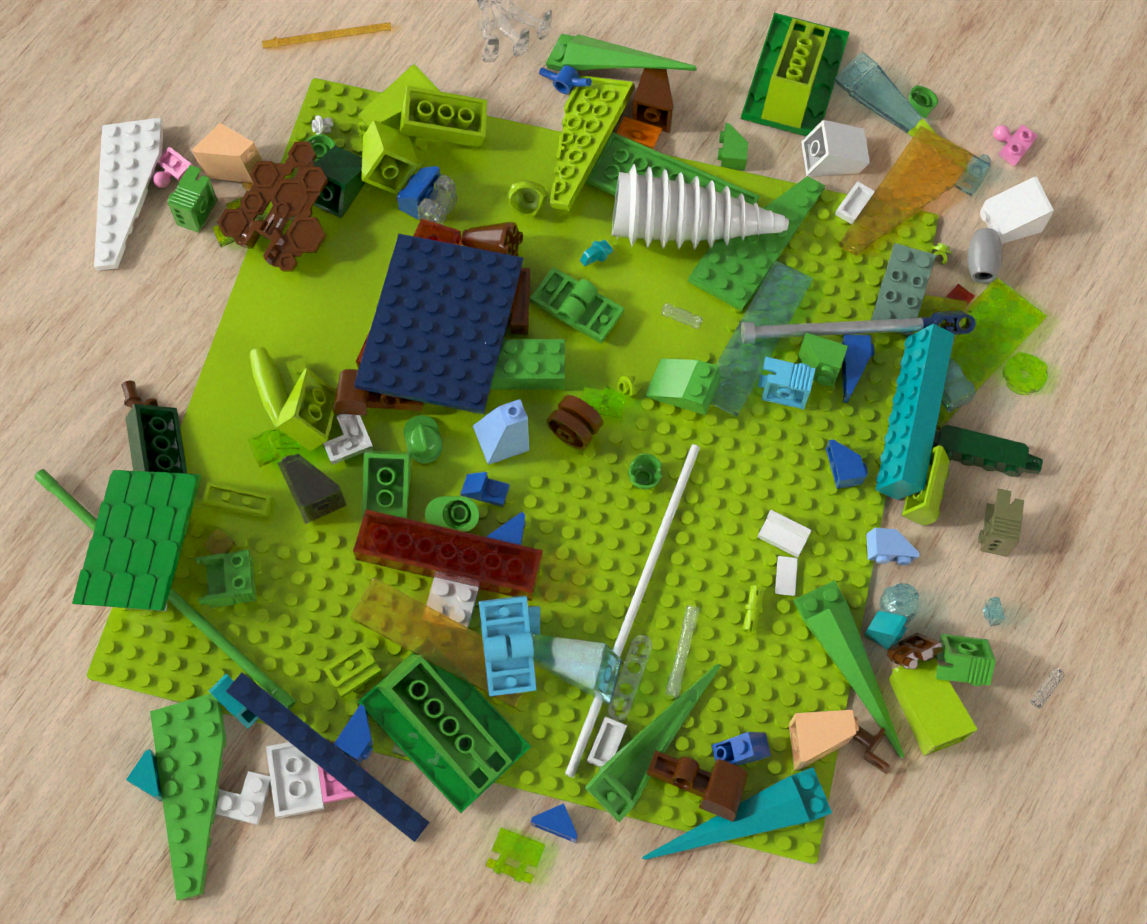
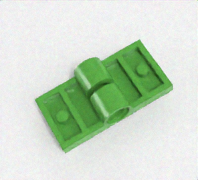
[530,267,625,344]

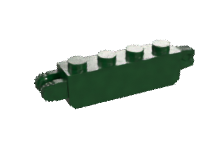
[932,425,1043,477]

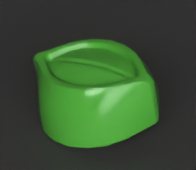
[909,85,938,118]
[307,134,336,163]

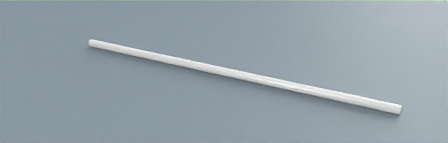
[565,444,700,778]

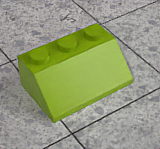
[902,445,950,526]

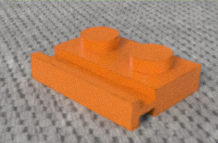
[616,116,662,150]

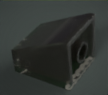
[278,453,347,524]

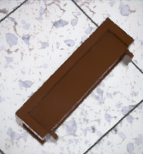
[507,268,531,335]

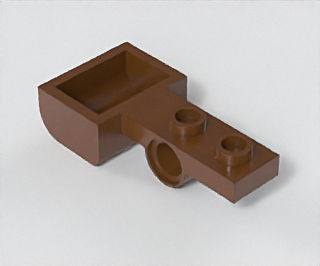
[333,369,424,416]
[646,750,748,822]

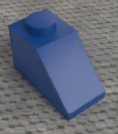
[826,439,868,489]
[333,704,373,764]

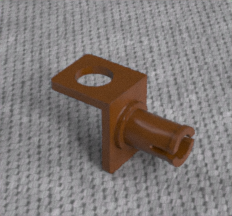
[853,726,890,774]

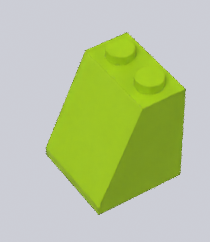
[361,120,419,195]

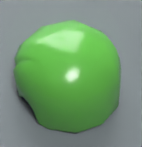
[628,453,662,490]

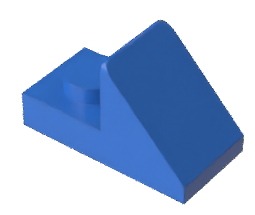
[460,472,510,507]

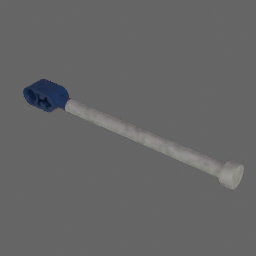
[741,311,976,344]

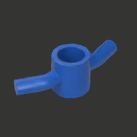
[539,65,592,94]

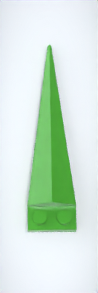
[546,34,697,71]
[793,581,904,758]
[585,664,721,822]

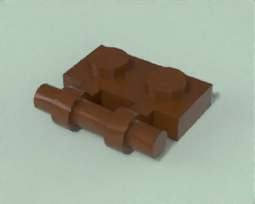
[887,632,944,669]

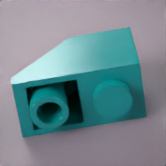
[863,611,908,650]
[209,674,259,729]

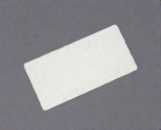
[775,556,797,596]

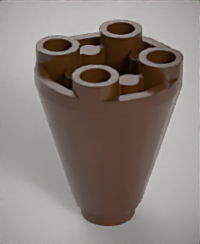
[462,222,523,257]

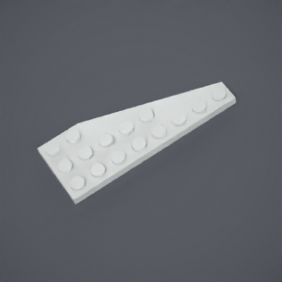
[94,118,163,271]

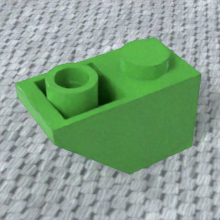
[717,123,748,171]

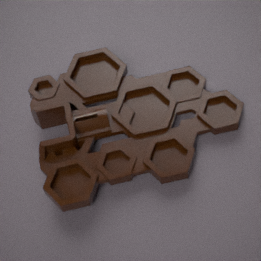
[217,141,328,272]

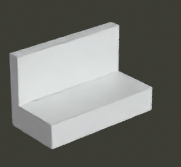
[758,510,811,558]

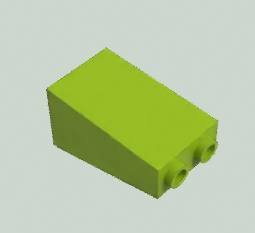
[888,658,978,756]

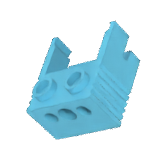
[758,357,815,410]

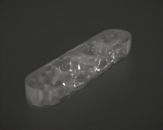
[608,635,652,722]

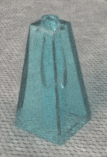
[531,634,622,704]

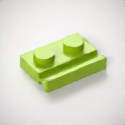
[323,643,382,698]

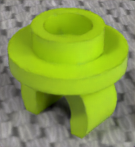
[932,243,953,265]
[617,376,641,398]

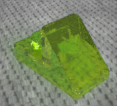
[581,385,626,419]

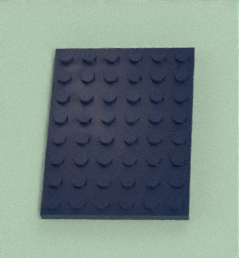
[354,234,524,414]

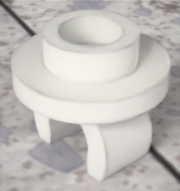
[312,116,333,135]

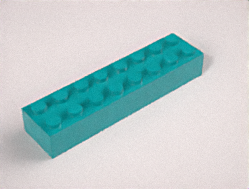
[875,324,954,500]

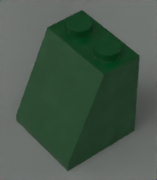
[314,145,366,218]

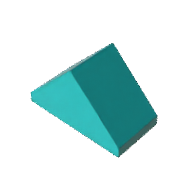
[126,749,162,801]

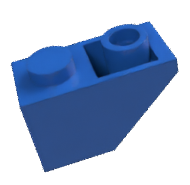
[712,732,771,765]

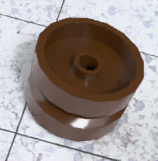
[546,395,604,450]

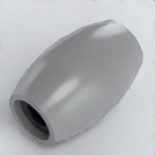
[967,228,1002,283]

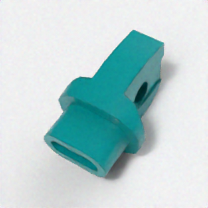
[580,240,613,266]

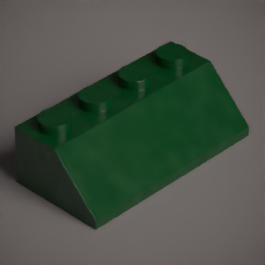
[125,404,188,474]

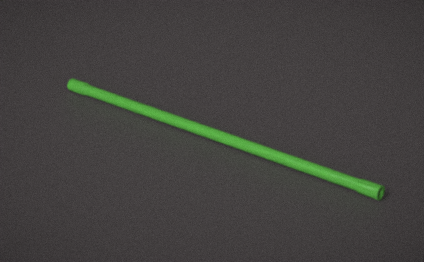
[34,469,296,710]

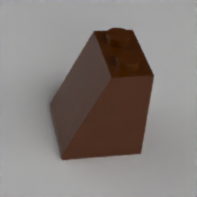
[632,68,674,133]

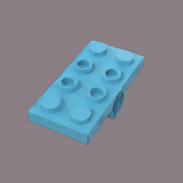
[479,596,536,696]

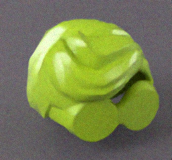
[508,180,548,217]

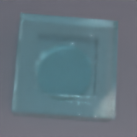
[983,597,1005,626]

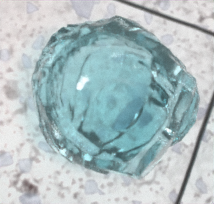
[879,583,919,626]

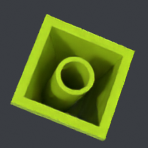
[358,64,440,134]

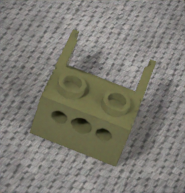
[978,488,1024,557]

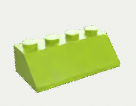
[400,86,487,147]

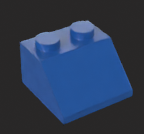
[397,166,442,221]

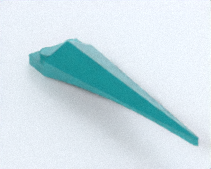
[642,767,832,860]

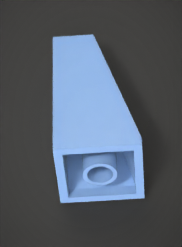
[473,399,529,465]

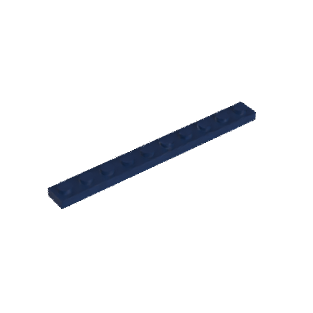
[226,672,430,842]

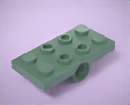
[871,243,936,336]

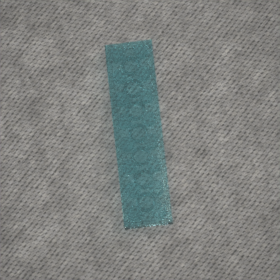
[711,260,813,417]

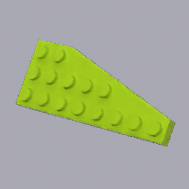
[550,76,635,211]

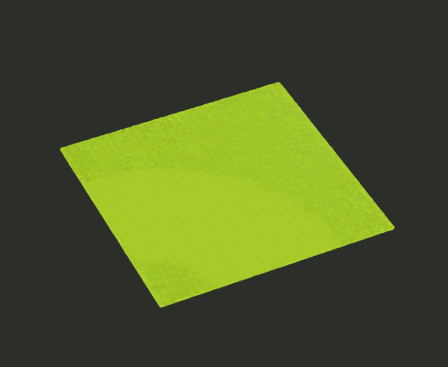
[87,78,939,864]

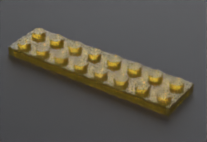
[350,577,537,708]

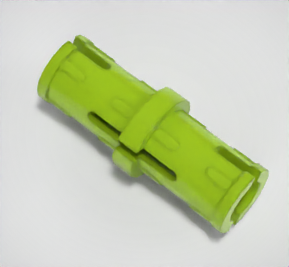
[742,586,765,634]

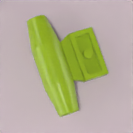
[249,347,312,430]

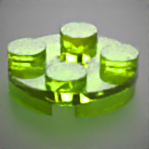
[1002,352,1048,395]

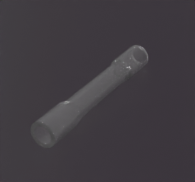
[665,605,700,698]

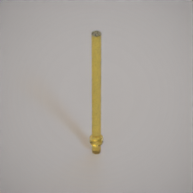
[262,22,392,49]

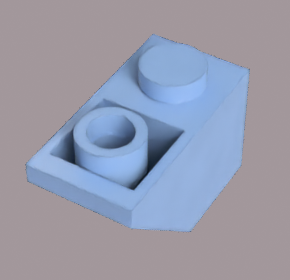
[866,528,919,565]

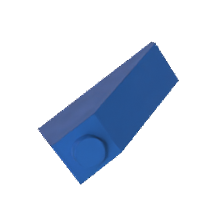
[841,335,874,403]

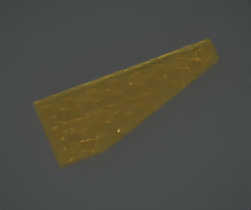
[839,126,974,256]

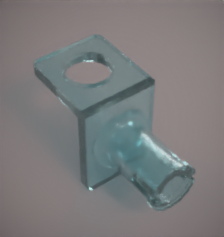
[955,154,991,196]

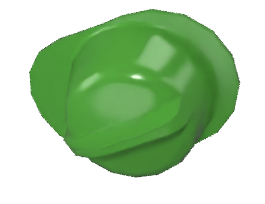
[404,415,443,464]
[425,496,479,532]

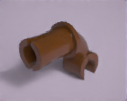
[121,380,158,408]

